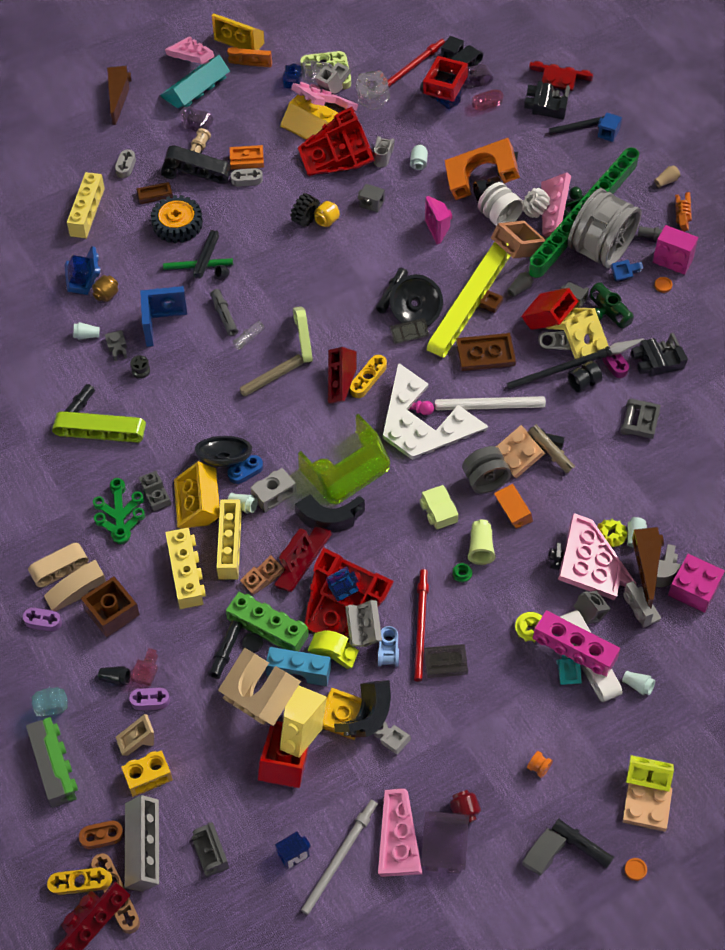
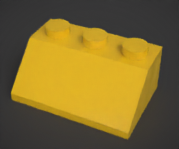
[212,13,264,50]
[280,94,338,140]
[174,461,220,529]

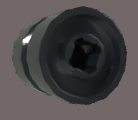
[473,176,501,202]
[567,361,603,393]

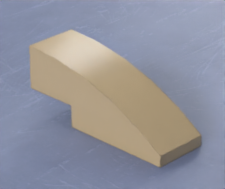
[44,560,106,611]

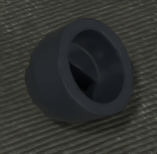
[214,265,230,279]

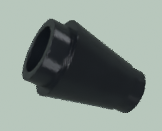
[98,666,131,686]

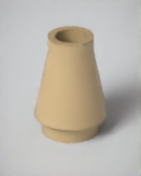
[654,165,680,188]

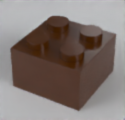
[80,576,140,638]

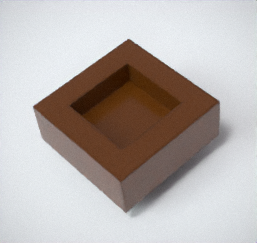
[479,290,504,313]

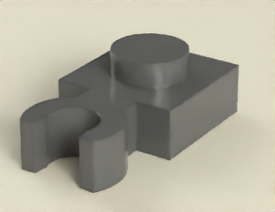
[105,330,127,361]

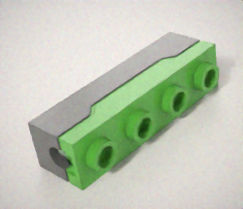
[26,717,78,808]

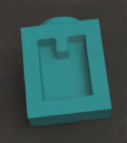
[556,655,582,685]

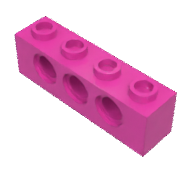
[533,610,621,677]

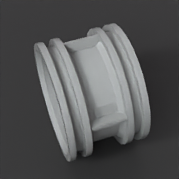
[568,188,642,268]

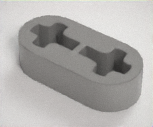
[115,150,136,178]
[231,168,263,187]

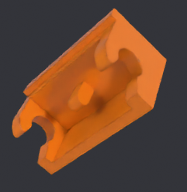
[494,483,533,529]

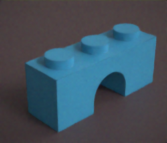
[266,647,331,686]

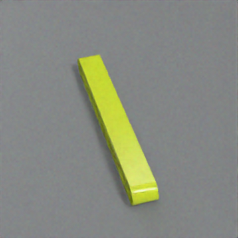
[427,242,510,358]

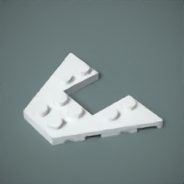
[383,363,488,460]

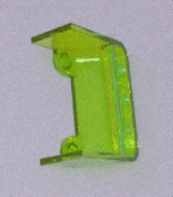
[298,414,390,504]

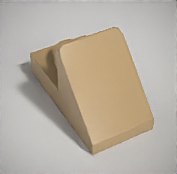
[116,714,154,756]

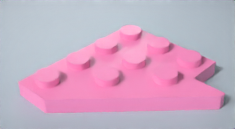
[558,513,636,600]

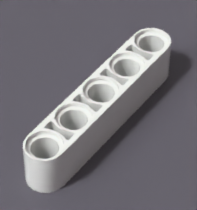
[559,610,622,702]

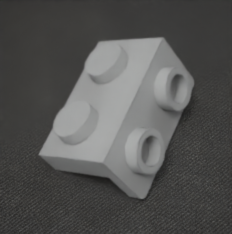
[624,581,661,628]
[345,600,382,647]

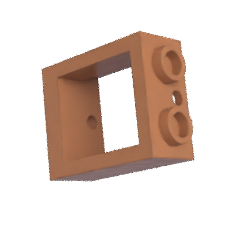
[491,221,546,259]

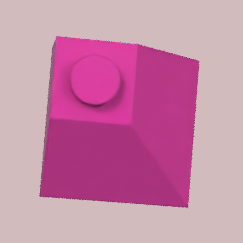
[425,196,452,245]

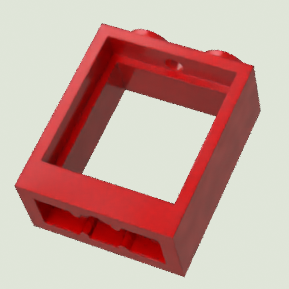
[423,56,468,102]

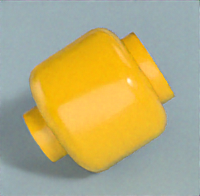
[314,201,340,227]

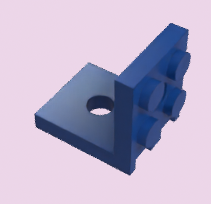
[140,286,188,347]

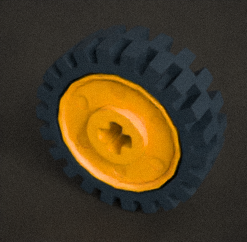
[151,195,203,243]

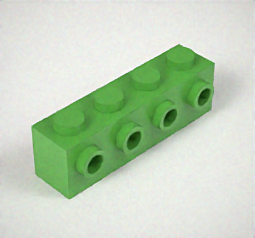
[226,592,309,652]

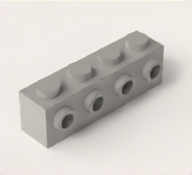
[125,795,159,892]

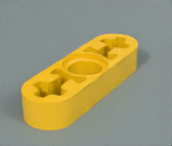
[350,355,387,398]
[47,867,112,895]

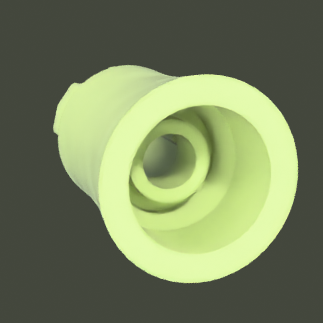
[468,519,496,565]

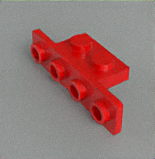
[529,61,593,91]

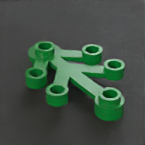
[93,478,145,544]

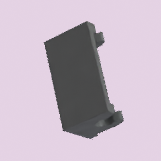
[191,822,229,877]

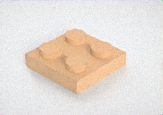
[496,425,545,479]
[622,783,672,832]

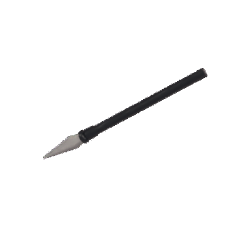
[506,338,644,390]

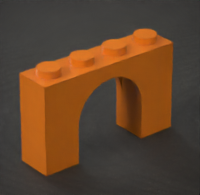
[444,138,520,200]

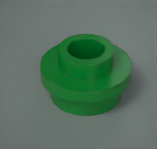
[452,563,472,583]

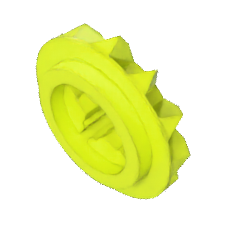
[597,518,628,547]
[515,612,542,643]

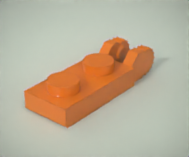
[227,47,272,67]

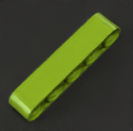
[52,411,146,442]

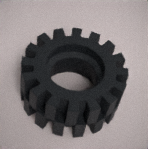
[290,193,320,227]

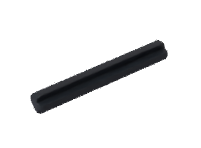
[193,230,219,279]

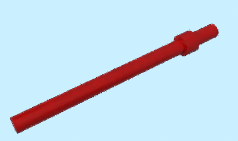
[375,38,445,95]
[414,569,429,682]

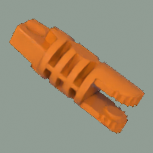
[675,192,692,232]

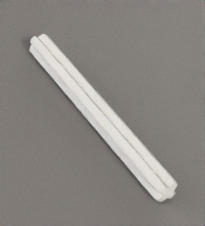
[435,396,546,410]

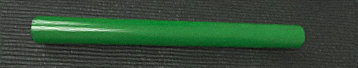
[163,258,234,270]

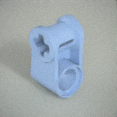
[378,626,399,667]

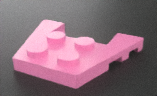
[291,82,358,111]

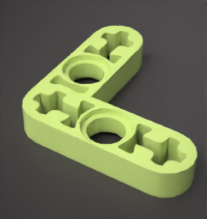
[300,51,351,89]
[293,306,313,363]

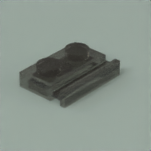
[424,644,468,678]

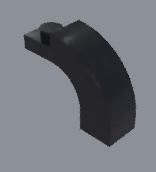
[295,494,365,533]
[334,680,391,737]

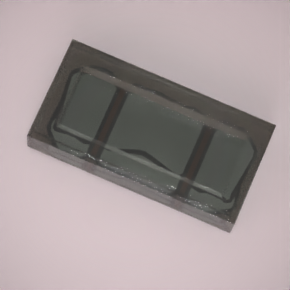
[389,318,429,344]

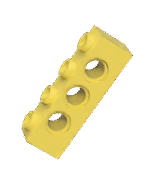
[67,172,105,239]
[217,500,242,580]

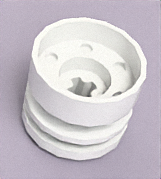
[478,182,524,226]

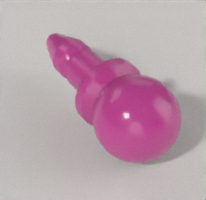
[409,401,434,416]

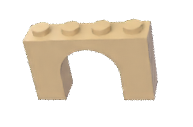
[218,648,301,726]

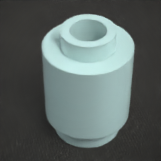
[410,145,428,170]

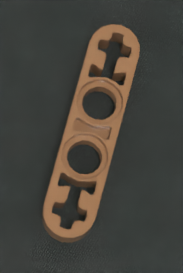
[91,853,140,934]

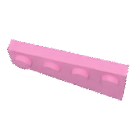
[378,789,422,877]

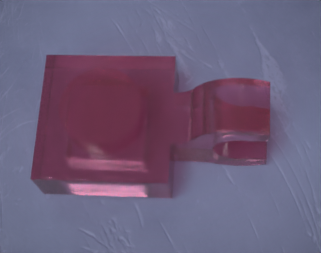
[130,648,158,686]

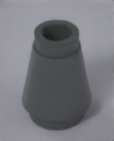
[507,272,534,297]

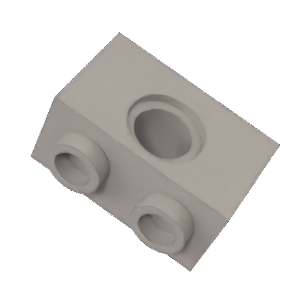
[251,468,297,513]

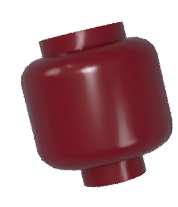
[449,790,481,824]

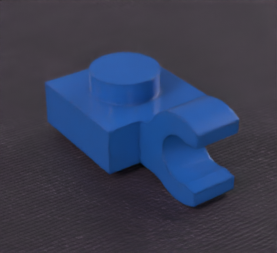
[610,260,644,282]

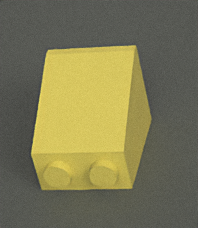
[280,685,327,758]

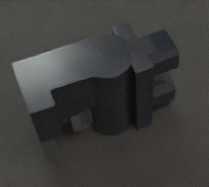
[524,81,570,119]
[630,332,688,377]

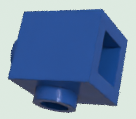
[598,112,622,142]

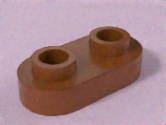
[79,821,124,849]

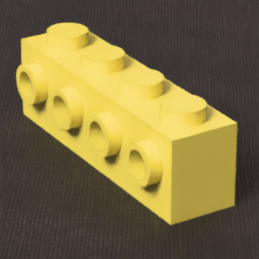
[165,528,206,609]

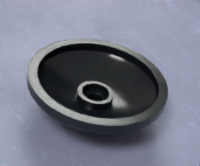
[390,274,443,327]
[195,436,252,468]

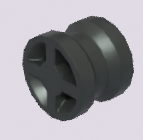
[130,355,150,379]

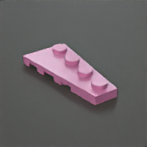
[165,36,214,64]
[541,172,571,238]

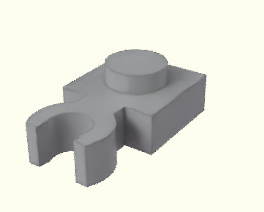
[374,722,411,754]

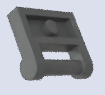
[620,399,661,439]

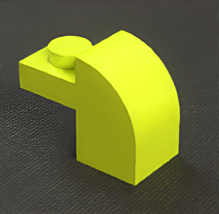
[307,631,359,669]

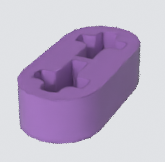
[23,608,62,632]
[129,688,170,710]

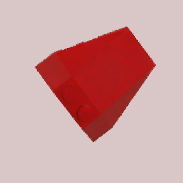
[298,106,375,176]
[305,547,394,638]

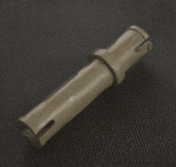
[528,424,575,474]

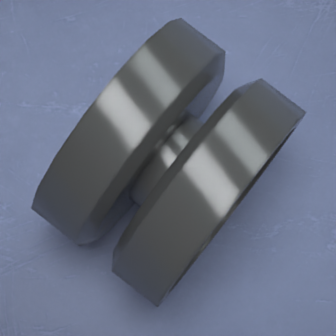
[462,446,511,494]

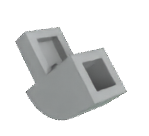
[315,62,351,93]
[656,544,681,587]

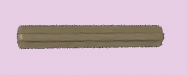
[239,354,303,397]

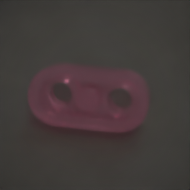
[472,89,503,110]

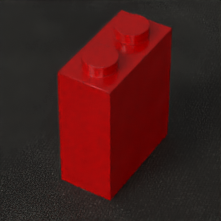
[521,288,579,330]

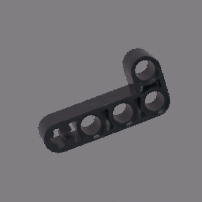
[161,145,231,184]

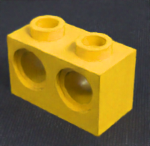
[121,750,173,797]

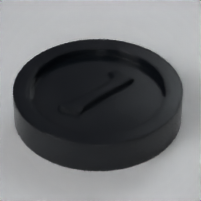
[242,633,263,653]

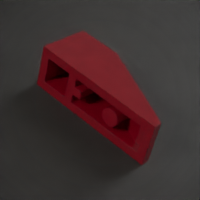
[328,347,357,404]

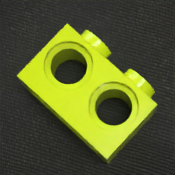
[626,755,674,792]

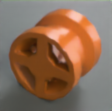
[527,751,553,778]

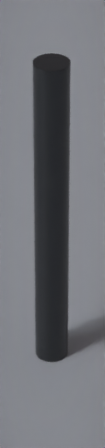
[549,116,604,135]

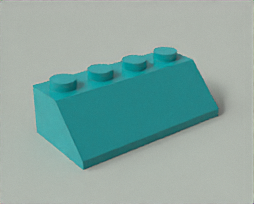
[160,54,230,108]

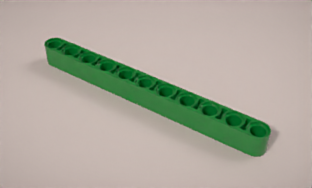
[528,147,639,278]

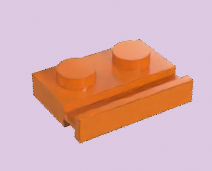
[229,145,264,170]

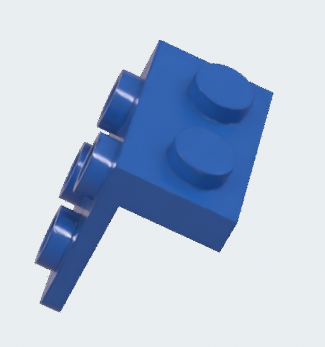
[64,246,100,295]

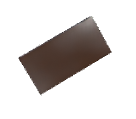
[136,182,173,204]

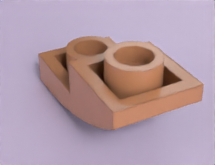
[240,555,284,595]

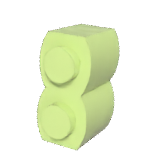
[419,485,458,530]

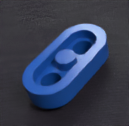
[228,455,263,484]

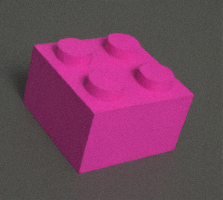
[653,225,698,275]
[668,554,725,613]

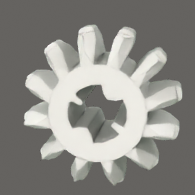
[523,188,550,218]

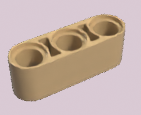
[28,543,89,587]

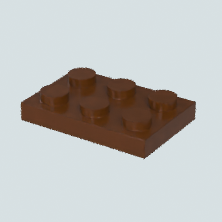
[456,333,516,371]

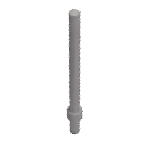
[301,800,378,915]

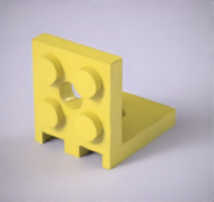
[546,308,608,359]

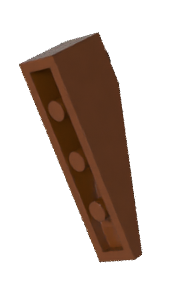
[107,65,132,125]
[632,527,664,609]

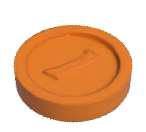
[654,277,673,293]
[625,858,647,881]

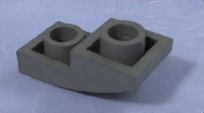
[138,471,172,511]
[522,828,566,876]

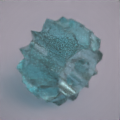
[32,687,68,717]

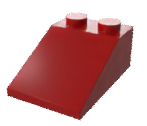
[258,721,310,788]

